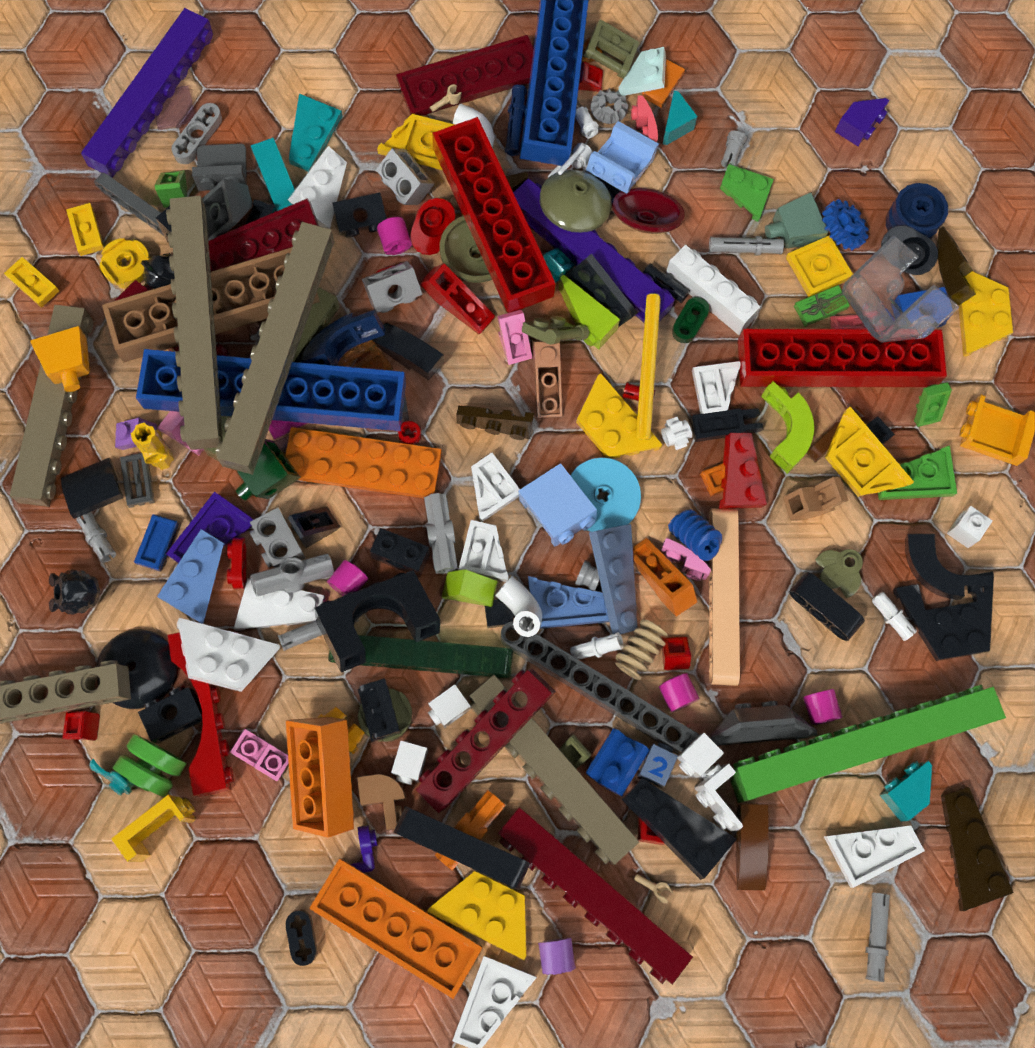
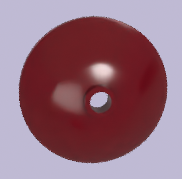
[612,188,685,234]

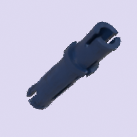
[505,85,527,156]

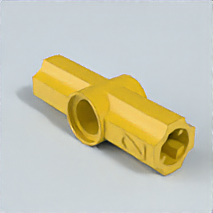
[131,422,174,470]

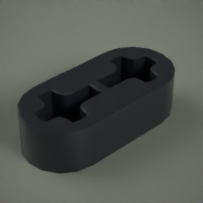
[286,910,318,966]

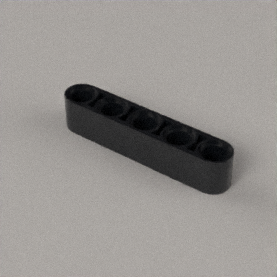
[394,806,530,890]

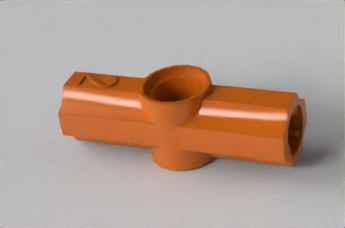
[434,790,506,871]

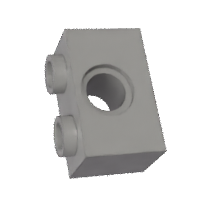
[362,261,423,313]

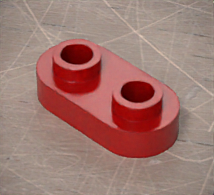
[227,537,247,589]

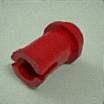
[622,382,656,401]

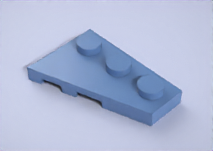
[157,529,224,624]
[528,576,609,629]

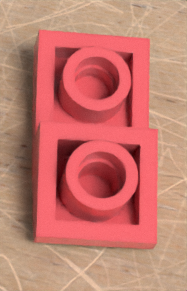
[631,96,658,142]

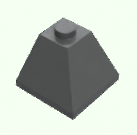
[202,179,252,241]

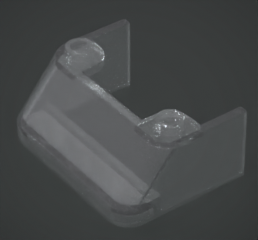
[842,235,959,342]

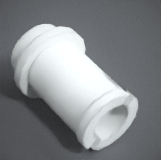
[575,106,599,138]

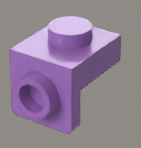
[115,417,157,450]

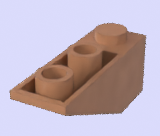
[532,340,563,418]

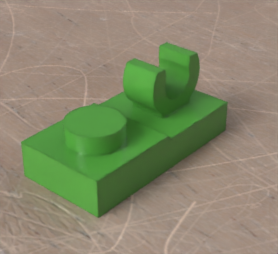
[914,382,952,427]

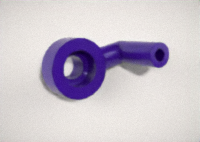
[351,825,377,873]

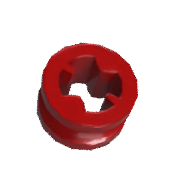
[398,421,421,445]

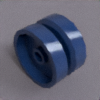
[886,183,948,240]

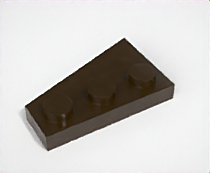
[456,405,534,440]

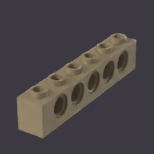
[0,661,131,724]

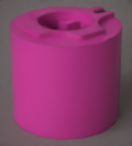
[377,217,412,255]
[327,560,368,596]
[659,673,700,713]
[803,689,843,725]

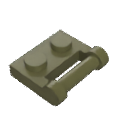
[583,19,640,79]
[522,316,589,345]

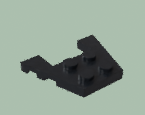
[893,571,994,661]

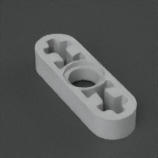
[172,103,222,164]

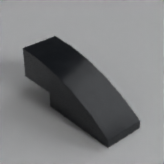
[370,323,444,381]

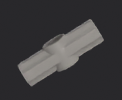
[424,493,458,574]
[250,554,334,596]

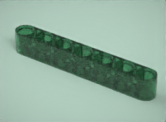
[328,635,513,678]

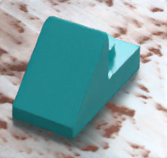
[543,248,575,283]

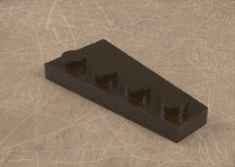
[941,787,1014,911]

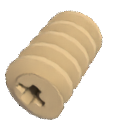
[615,619,668,680]

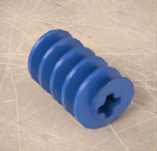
[668,509,722,561]

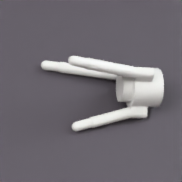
[548,143,592,178]

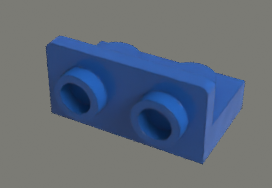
[586,728,650,796]

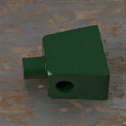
[236,439,300,501]

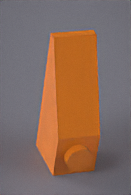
[633,538,697,617]

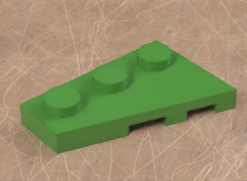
[878,445,957,500]

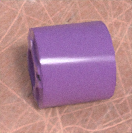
[538,938,576,975]

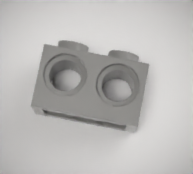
[376,148,434,205]
[250,508,305,568]

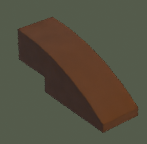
[735,804,769,891]

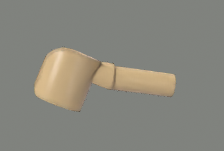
[430,84,461,112]
[634,874,673,903]

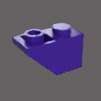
[835,98,890,146]

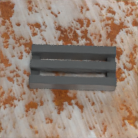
[120,453,155,508]

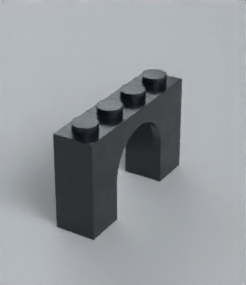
[314,570,440,672]

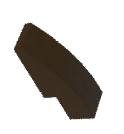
[937,226,976,306]

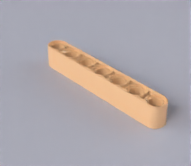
[709,508,740,686]

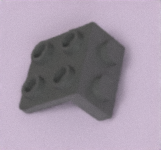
[192,144,247,191]

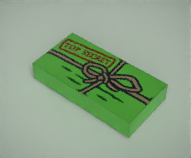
[794,285,850,327]

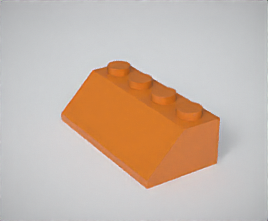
[286,717,354,838]

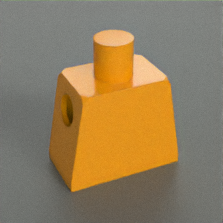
[30,326,90,392]

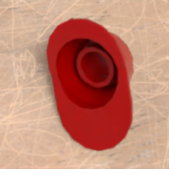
[410,198,455,255]

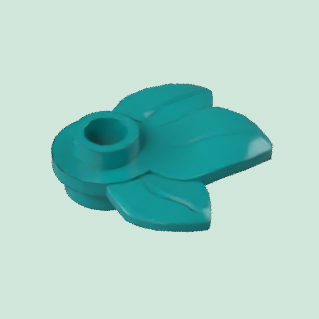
[89,759,134,796]

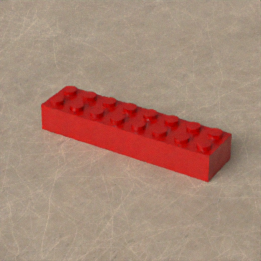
[432,117,556,313]
[738,329,947,387]

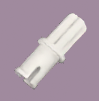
[872,592,917,641]
[570,632,624,660]

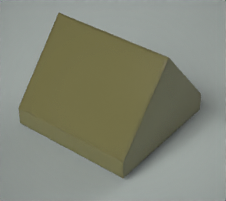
[558,734,592,769]

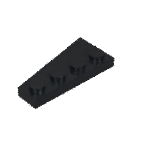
[622,778,737,880]

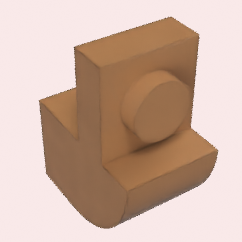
[783,477,848,521]
[357,774,406,831]

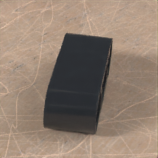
[789,572,865,641]

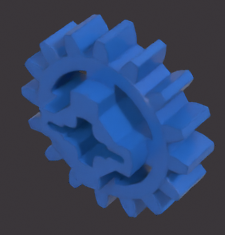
[822,199,869,251]

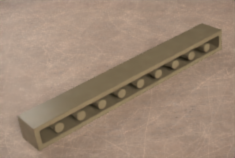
[166,196,223,450]
[216,222,334,475]

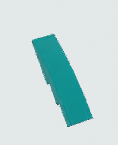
[250,138,295,211]

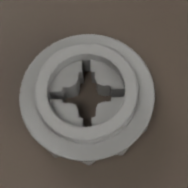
[591,88,628,124]

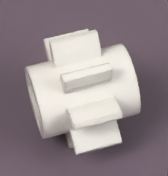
[661,417,692,450]

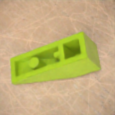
[559,274,620,350]

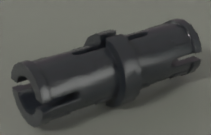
[643,263,690,303]

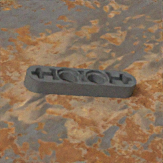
[94,172,164,236]

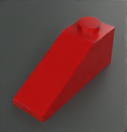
[419,263,495,334]

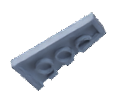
[589,524,638,634]

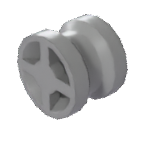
[575,560,600,591]

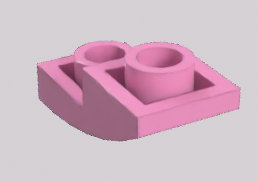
[660,538,711,581]
[229,729,289,781]

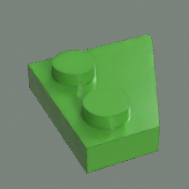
[720,164,774,222]

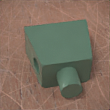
[765,193,828,248]

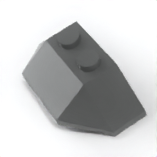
[709,701,817,746]

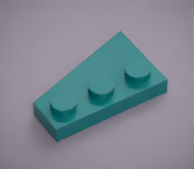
[289,94,342,172]

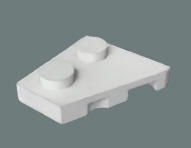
[459,520,508,582]

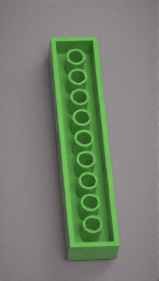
[729,685,1006,803]

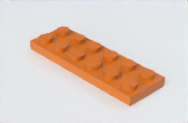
[285,427,442,499]
[309,858,483,999]

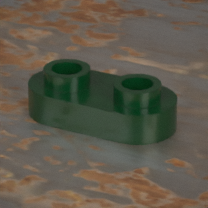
[672,297,709,343]

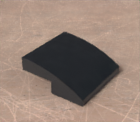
[60,458,124,519]

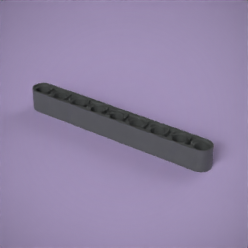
[501,622,699,755]

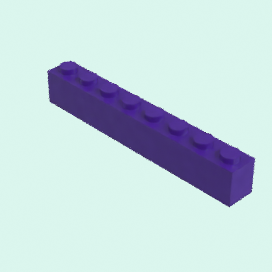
[81,8,213,178]
[513,178,675,323]

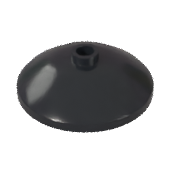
[96,629,178,709]

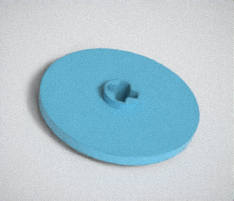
[570,458,641,532]

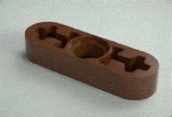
[806,406,866,463]

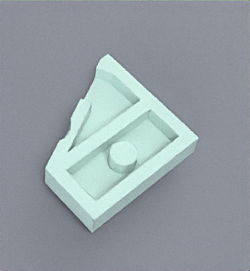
[618,47,666,96]

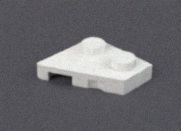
[692,361,741,414]
[471,453,520,522]

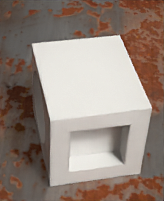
[947,506,993,548]
[428,685,471,728]
[677,733,724,778]
[391,741,428,785]

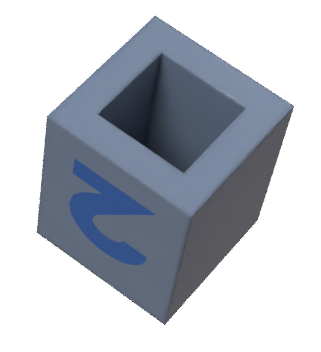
[637,743,678,788]

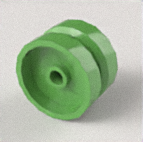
[112,734,187,797]

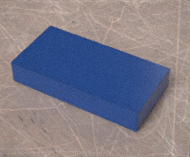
[134,514,179,572]

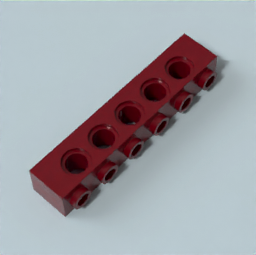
[415,669,556,813]

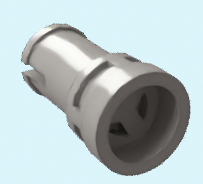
[721,130,747,168]

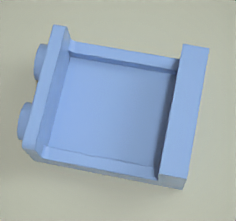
[586,121,659,194]
[518,463,597,547]

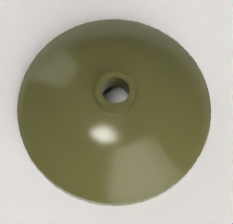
[540,170,612,232]
[440,216,492,283]

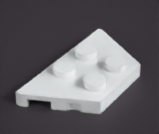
[177,618,280,692]

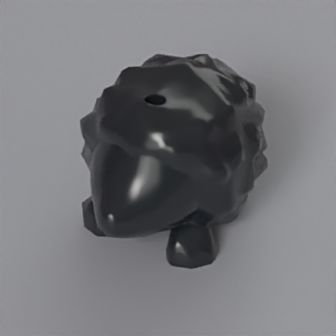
[49,570,101,615]

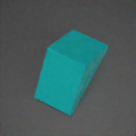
[662,91,698,145]

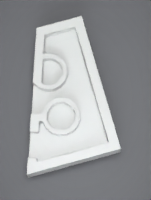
[288,146,347,229]
[234,579,325,631]
[824,826,924,888]
[452,956,537,1048]

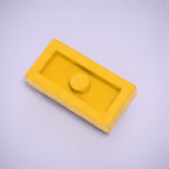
[66,203,104,256]
[4,257,59,308]

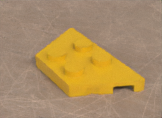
[377,114,454,170]
[958,271,1013,357]
[576,373,663,459]
[825,407,914,497]
[427,871,526,960]

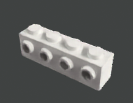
[666,245,761,335]

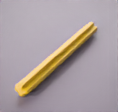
[636,294,661,440]

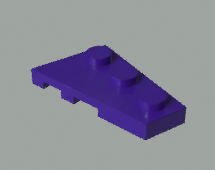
[166,492,254,564]

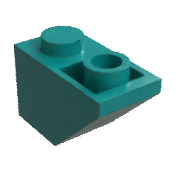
[880,761,932,822]

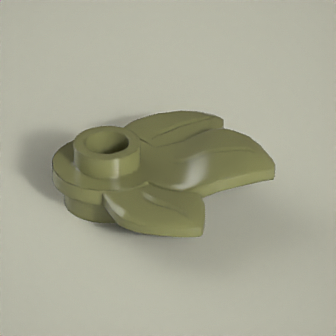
[815,549,863,598]

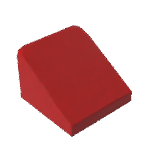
[578,61,603,92]
[662,637,691,670]
[62,711,100,741]

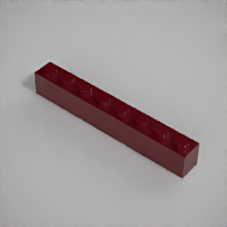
[498,807,693,985]

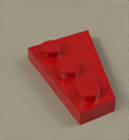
[719,433,767,509]

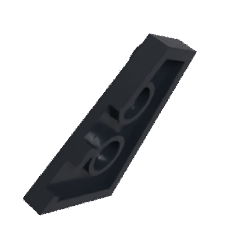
[565,254,638,327]

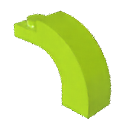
[761,381,814,474]

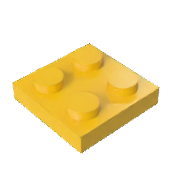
[786,235,853,297]

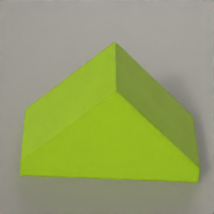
[442,569,498,607]

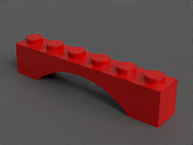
[167,632,234,797]

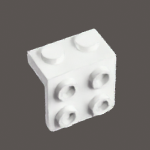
[694,764,743,831]

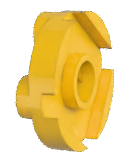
[100,238,151,289]

